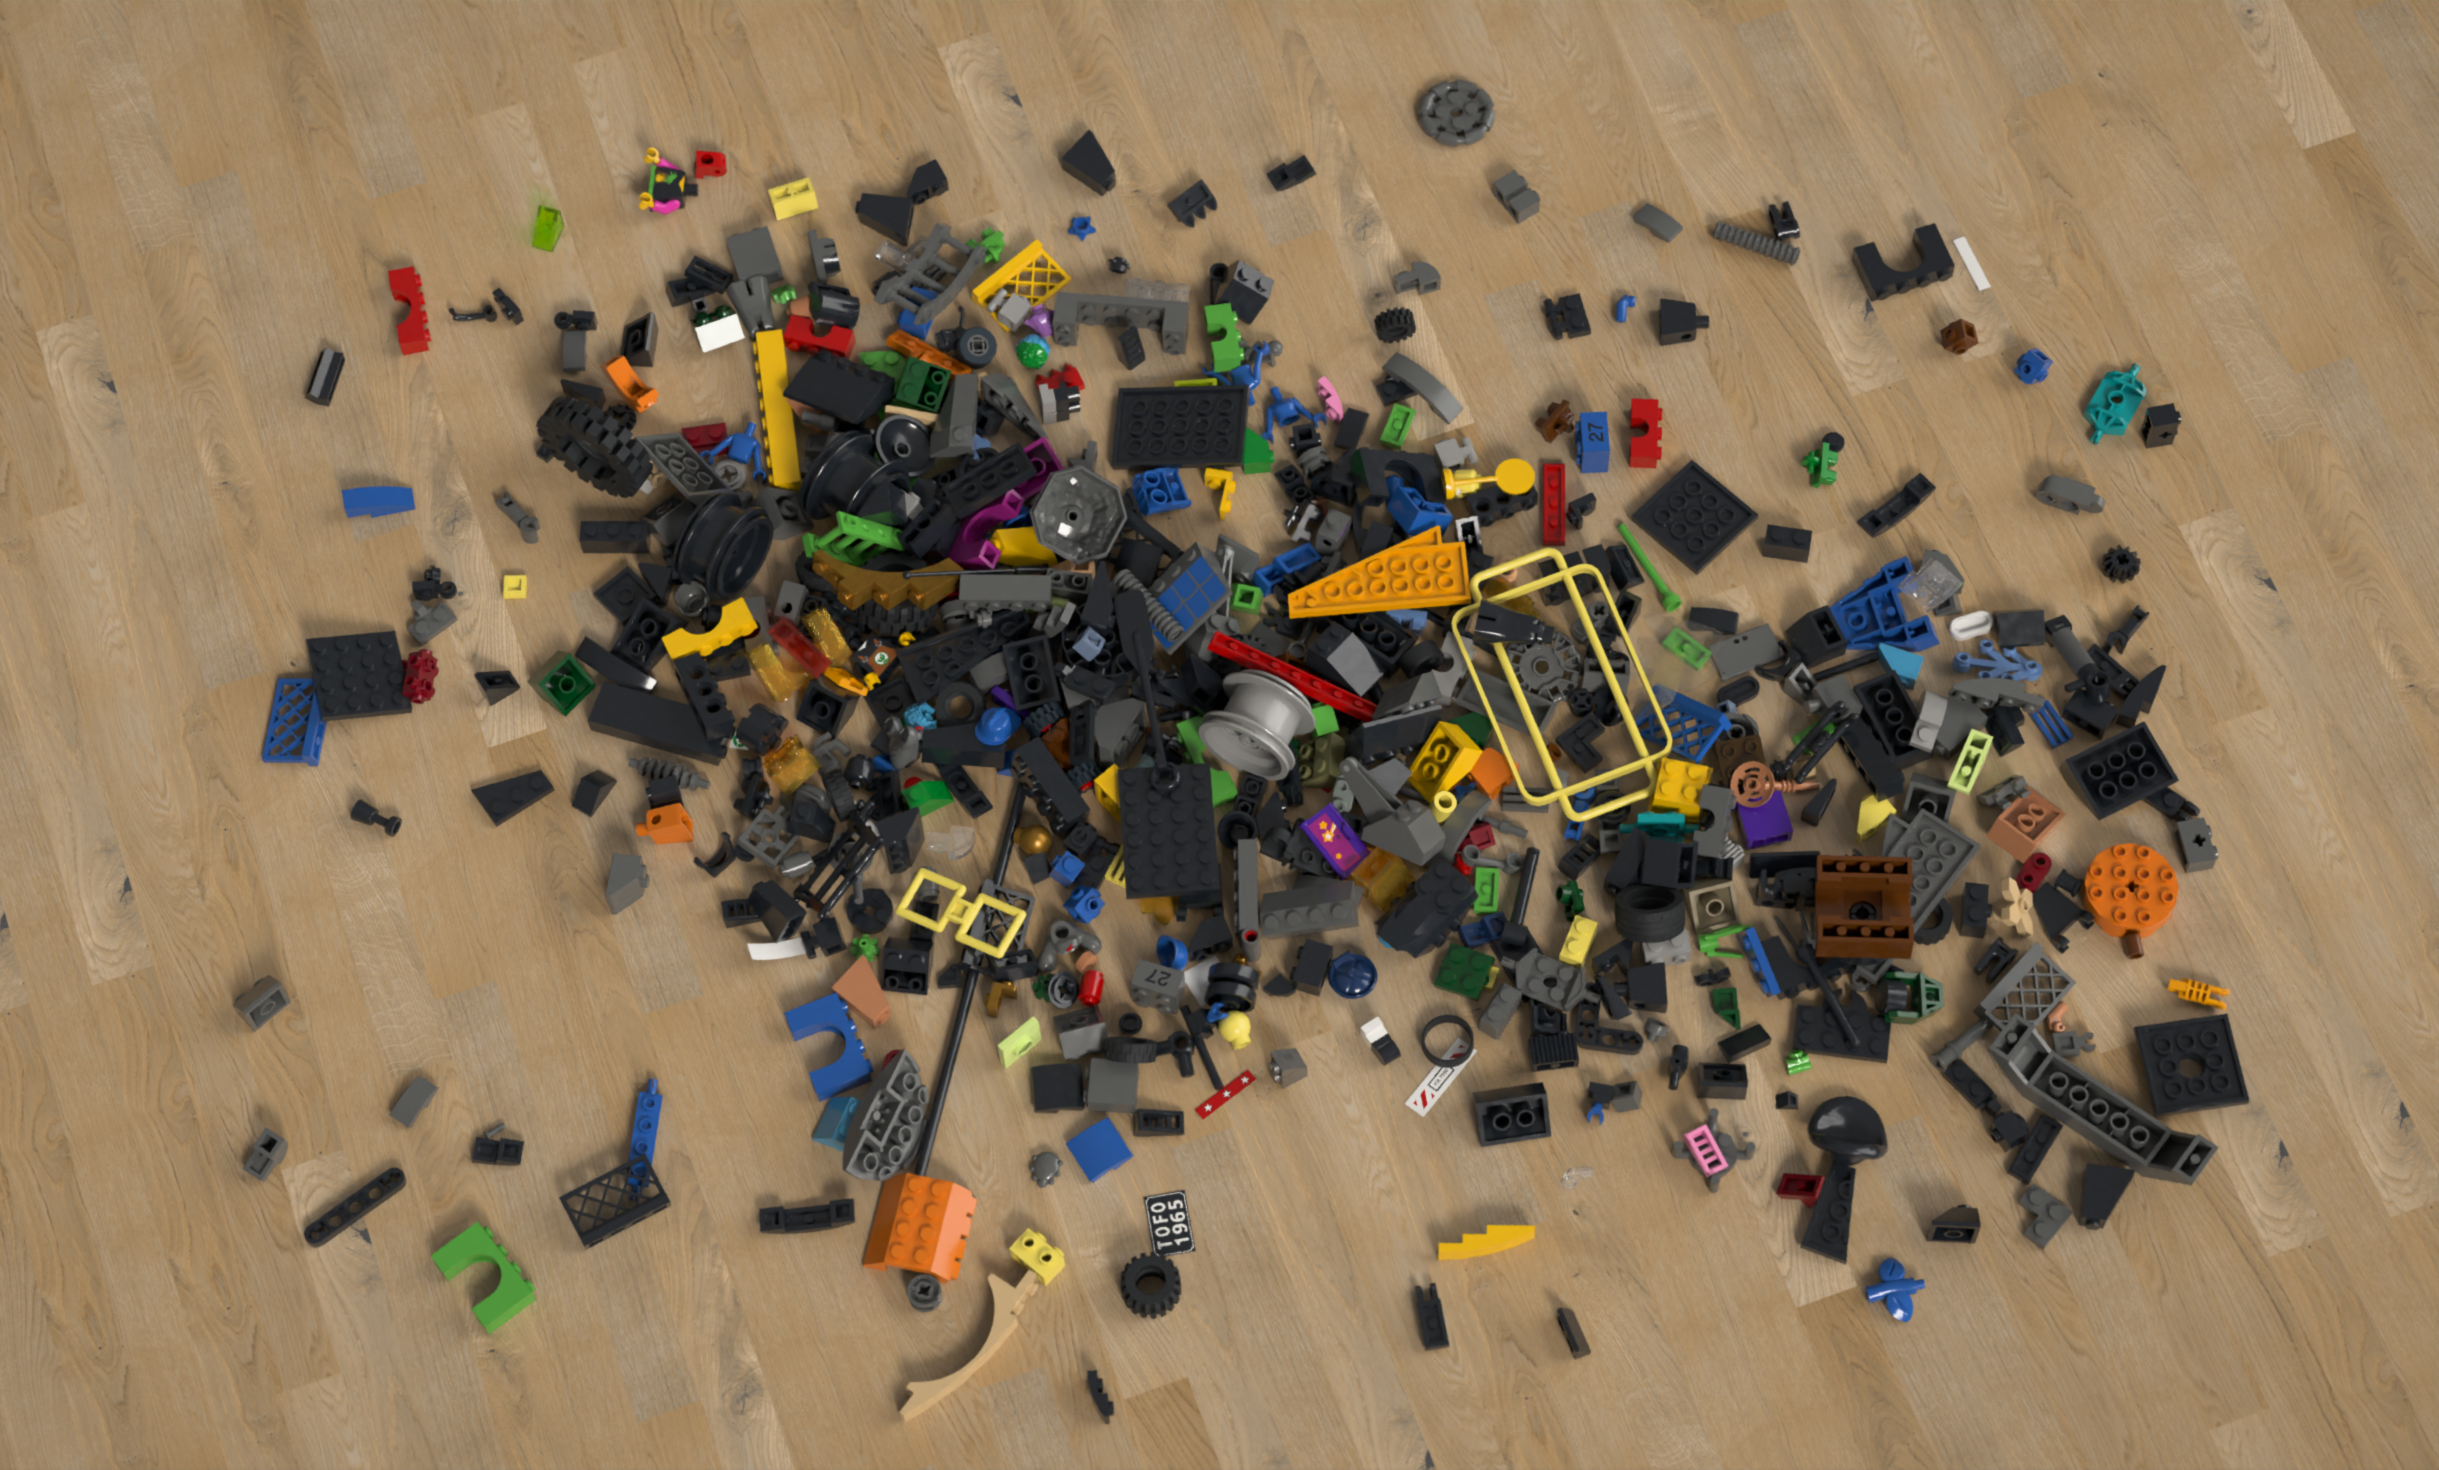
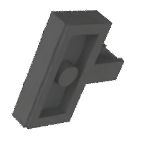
[407,599,457,647]

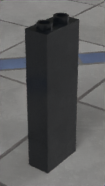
[588,682,736,766]

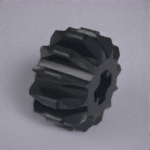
[2101,544,2141,584]

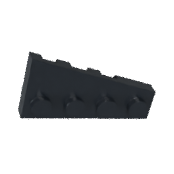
[1800,1161,1856,1265]

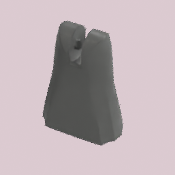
[726,275,775,339]

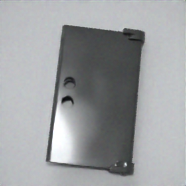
[1708,623,1785,682]

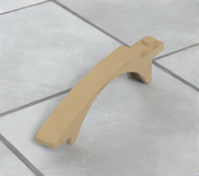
[899,1270,1039,1422]

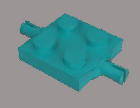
[1619,811,1699,836]

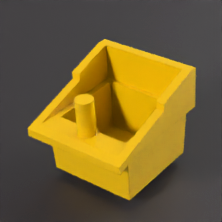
[1647,758,1713,831]

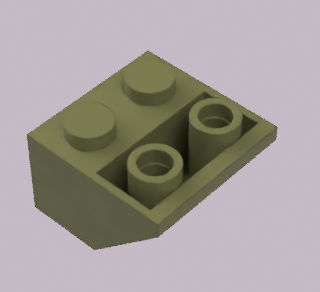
[1298,732,1346,789]

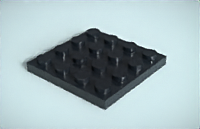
[1631,460,1758,575]
[305,631,412,722]

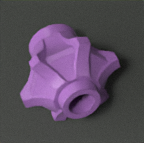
[1024,304,1054,337]

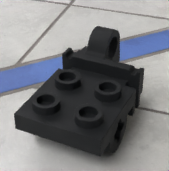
[1259,817,1338,879]

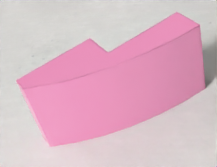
[1317,376,1343,426]

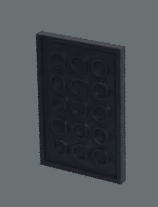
[1111,385,1250,470]
[1117,763,1220,899]

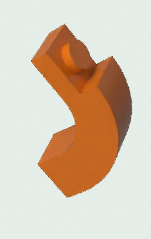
[600,355,660,413]

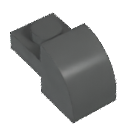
[1394,262,1441,295]
[243,1127,288,1182]

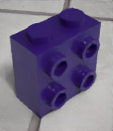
[1734,790,1793,850]

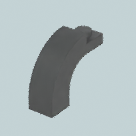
[964,651,1010,703]

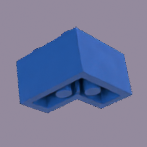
[1387,486,1454,538]

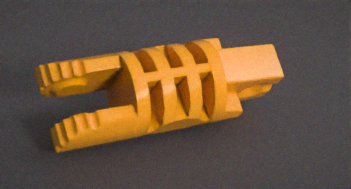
[2167,978,2230,1010]

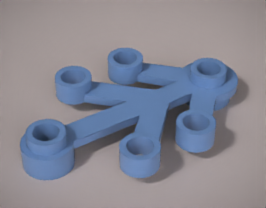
[1952,639,2043,681]

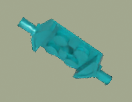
[2083,363,2147,445]

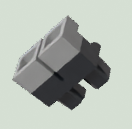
[1039,381,1081,425]

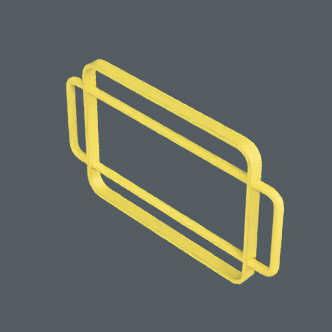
[1452,547,1672,822]

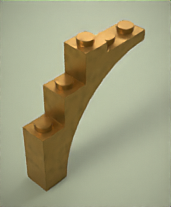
[812,549,964,611]

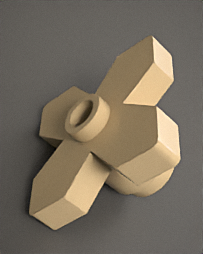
[1992,877,2033,937]

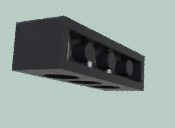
[673,652,735,741]

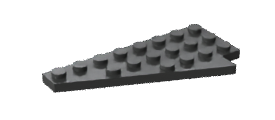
[1856,808,1981,985]

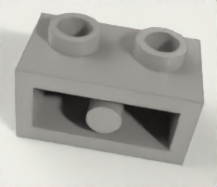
[1639,929,1692,966]

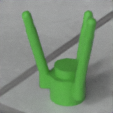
[1698,923,1751,958]

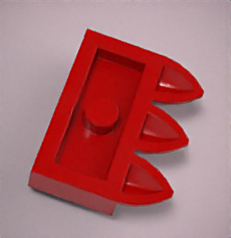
[1035,363,1085,392]

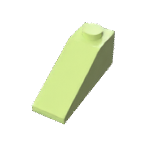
[1947,729,1993,795]

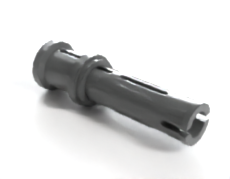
[1930,1016,1993,1072]

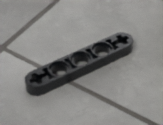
[304,1168,406,1248]

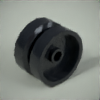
[1204,962,1260,1013]

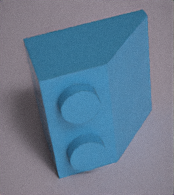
[812,1097,861,1152]

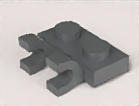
[1976,775,2031,810]

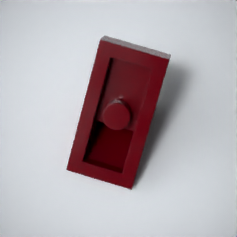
[1776,1173,1825,1208]

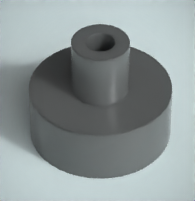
[1644,1018,1669,1042]

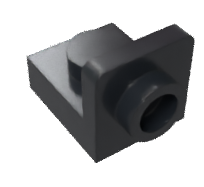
[1566,492,1597,530]

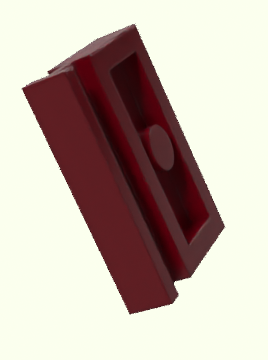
[682,423,729,458]

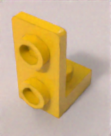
[1205,468,1236,520]

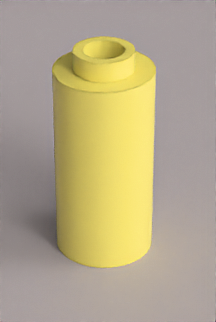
[1428,791,1457,827]

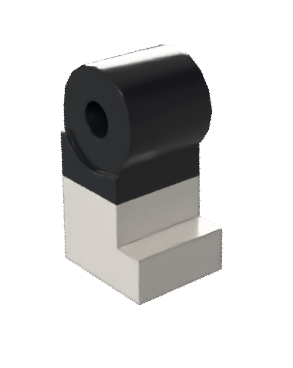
[1360,1017,1401,1066]

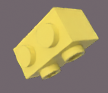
[1009,1228,1065,1286]

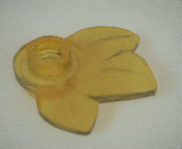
[1140,896,1180,925]

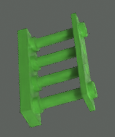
[802,511,905,567]

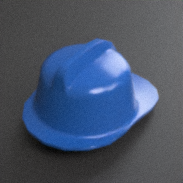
[975,707,1021,746]

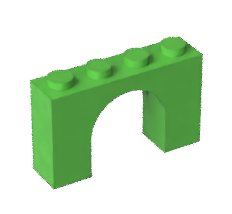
[431,1221,536,1334]

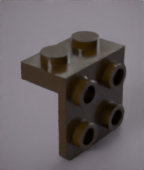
[1715,735,1769,791]

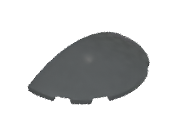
[843,1049,929,1181]

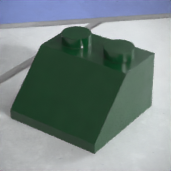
[527,650,597,717]

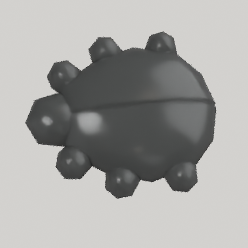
[1029,1152,1063,1188]

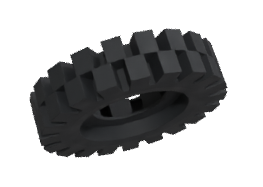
[536,396,653,498]

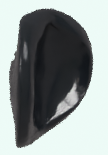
[1807,1096,1888,1166]

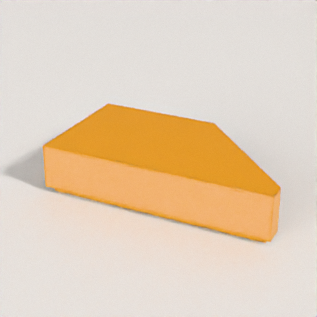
[824,667,869,696]

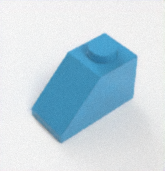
[1877,643,1924,690]

